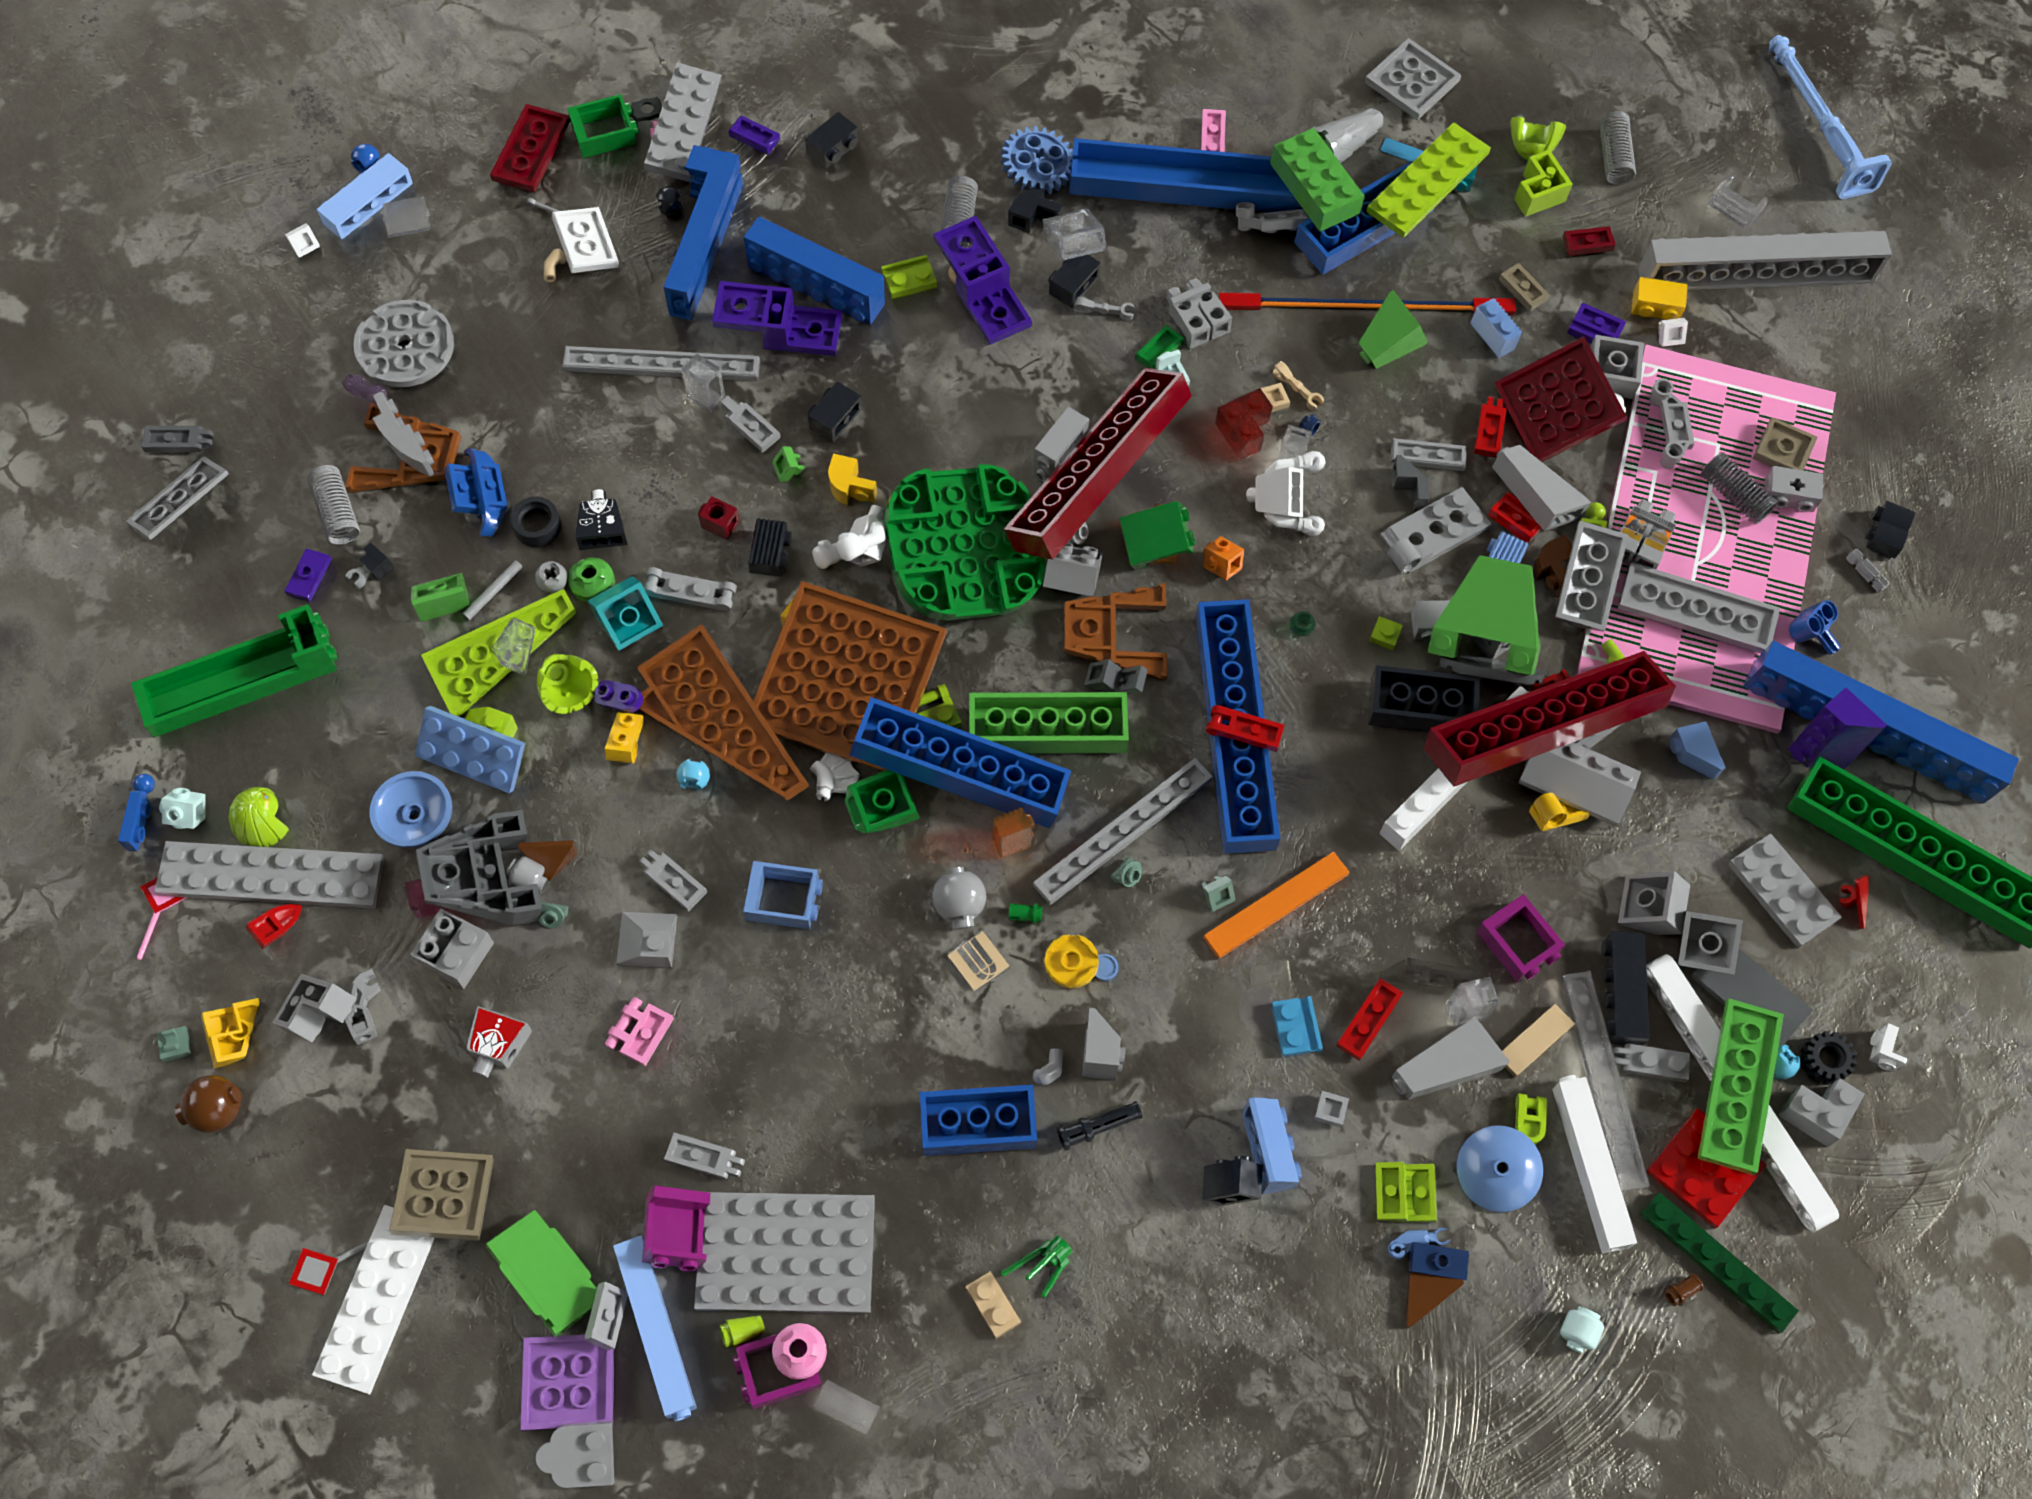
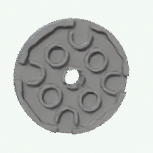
[353,300,454,387]

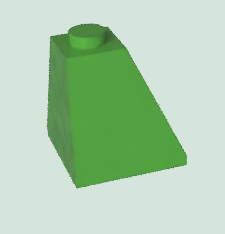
[1359,290,1428,369]

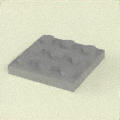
[1365,38,1461,120]

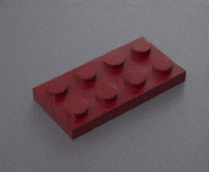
[490,104,570,193]

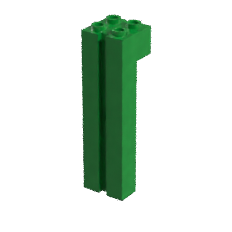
[131,604,338,738]

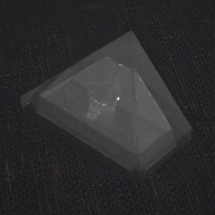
[492,618,536,675]

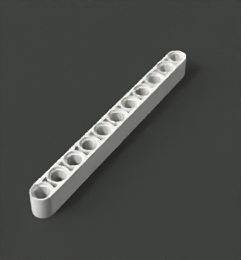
[1646,954,1839,1232]

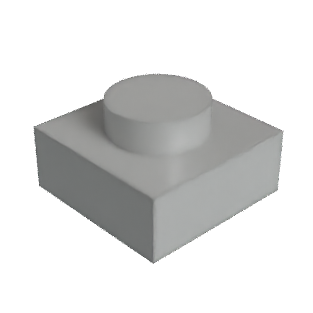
[1314,1091,1349,1128]

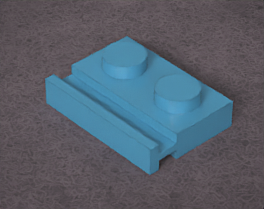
[1271,996,1323,1058]

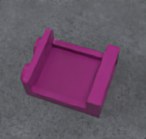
[642,1185,711,1271]

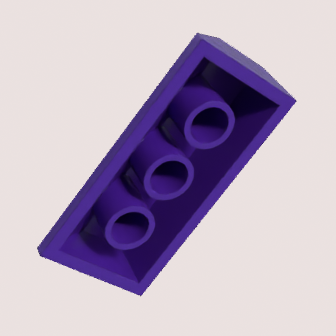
[1787,688,1887,770]

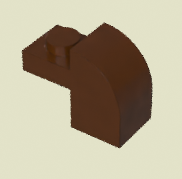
[1533,535,1572,598]

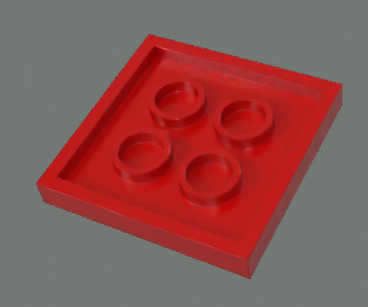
[1646,1108,1767,1229]

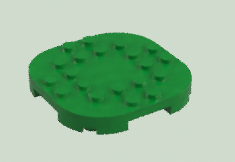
[884,464,1045,620]

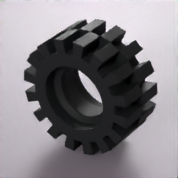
[1800,1031,1858,1085]

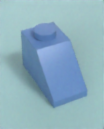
[1669,721,1726,779]

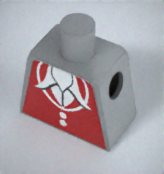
[466,1006,532,1079]

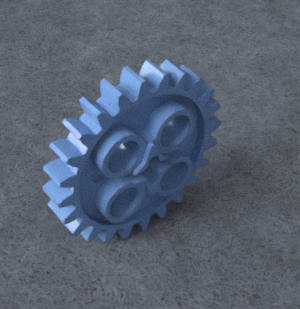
[1000,126,1073,194]

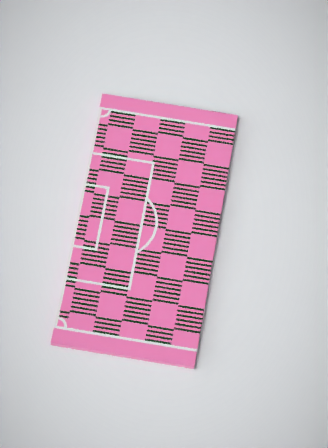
[1576,345,1836,734]

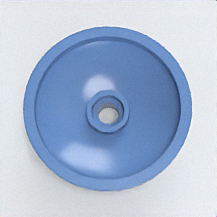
[369,771,452,848]
[1456,1126,1543,1212]

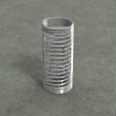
[1599,111,1636,185]
[940,176,978,248]
[307,465,360,544]

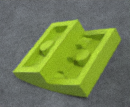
[1376,1162,1437,1223]

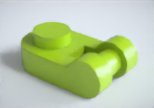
[1515,1093,1547,1144]

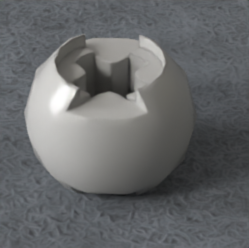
[535,561,568,594]

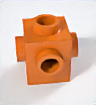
[1203,536,1244,580]

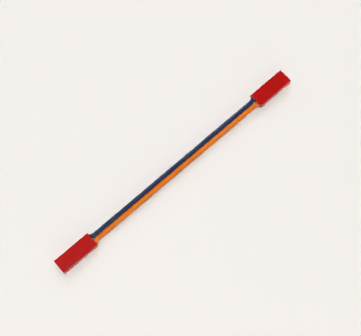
[1218,292,1516,316]

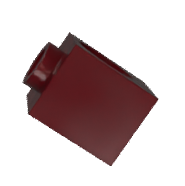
[698,496,740,540]

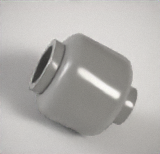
[505,856,547,893]

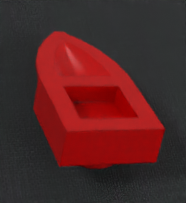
[245,904,302,949]

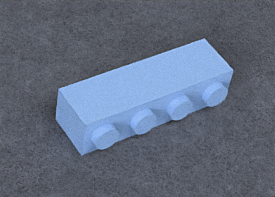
[317,153,413,240]

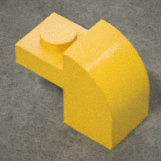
[828,454,877,505]

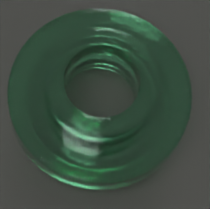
[1290,611,1316,636]

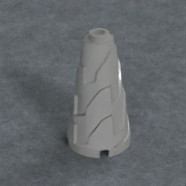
[1309,108,1383,163]

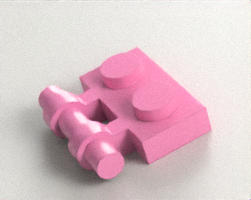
[604,997,674,1067]

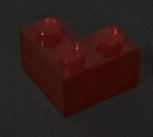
[1215,388,1273,460]

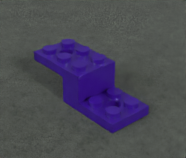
[934,216,1032,345]
[712,281,842,356]

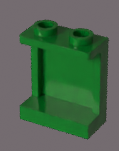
[1119,501,1196,570]

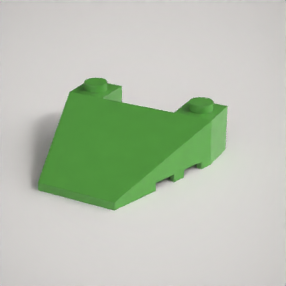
[1427,555,1541,675]

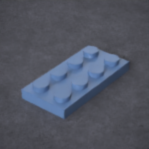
[414,706,525,793]

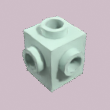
[159,788,205,829]

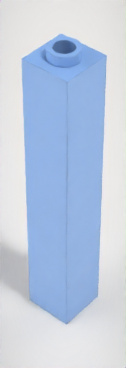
[613,1235,697,1422]

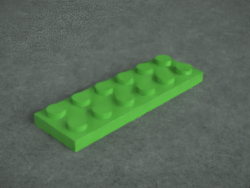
[1697,998,1784,1175]

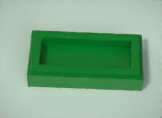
[1135,325,1185,369]

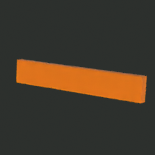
[1203,851,1350,959]

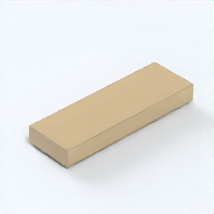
[1502,1004,1575,1078]

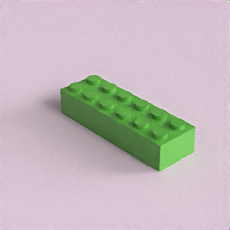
[969,692,1129,753]

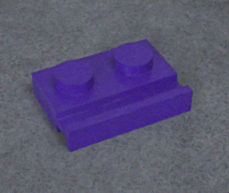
[1567,302,1626,344]

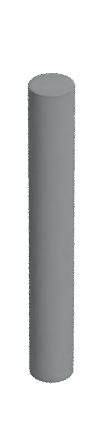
[462,560,523,621]

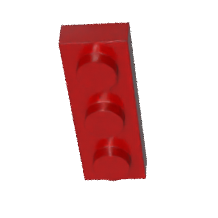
[1336,978,1403,1061]

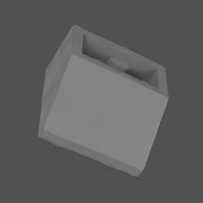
[1043,542,1103,597]
[410,908,494,989]

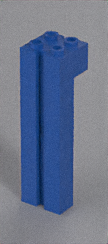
[663,145,743,321]

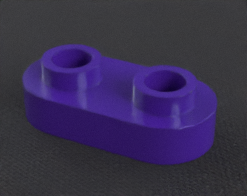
[593,680,643,713]

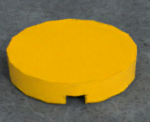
[1044,934,1099,989]

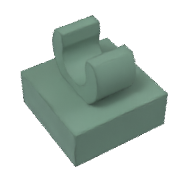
[1202,875,1236,912]
[157,1026,192,1062]

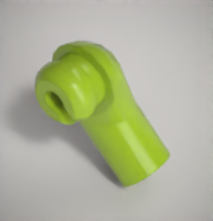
[1601,639,1625,664]

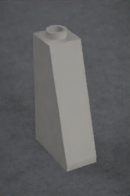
[1492,445,1591,531]
[1391,1017,1510,1100]

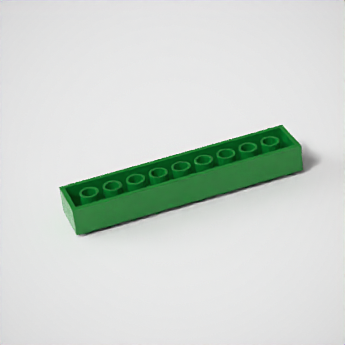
[1786,757,2032,949]

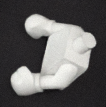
[1246,451,1326,536]
[812,505,887,569]

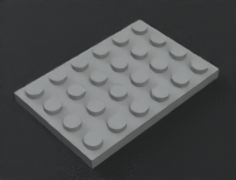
[694,1192,875,1314]

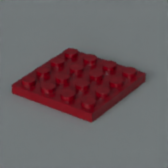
[1494,337,1628,462]

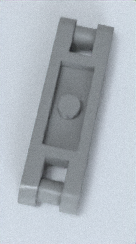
[643,567,737,611]

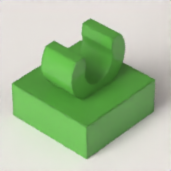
[772,446,805,482]

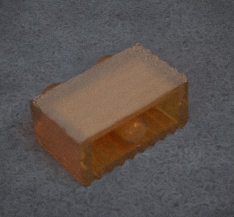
[992,807,1035,859]

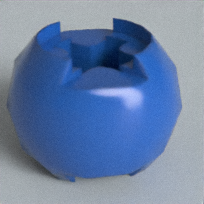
[351,144,380,173]

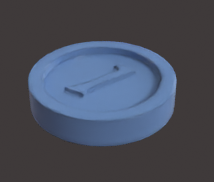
[1094,954,1119,981]

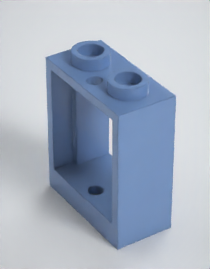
[743,861,823,929]

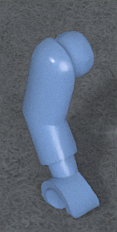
[1388,1228,1451,1259]

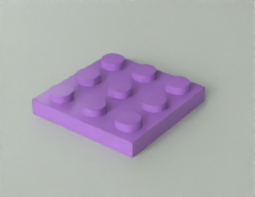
[521,1335,614,1431]

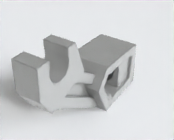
[345,969,381,1045]

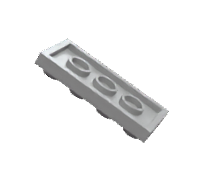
[1728,833,1842,948]

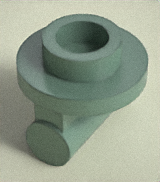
[1110,857,1142,887]
[538,902,568,928]

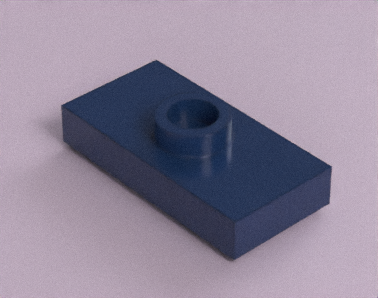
[1409,1242,1469,1281]

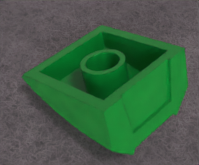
[845,770,920,833]

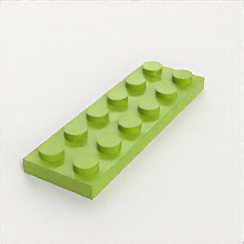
[1366,122,1491,238]

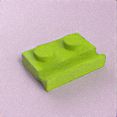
[881,254,937,299]

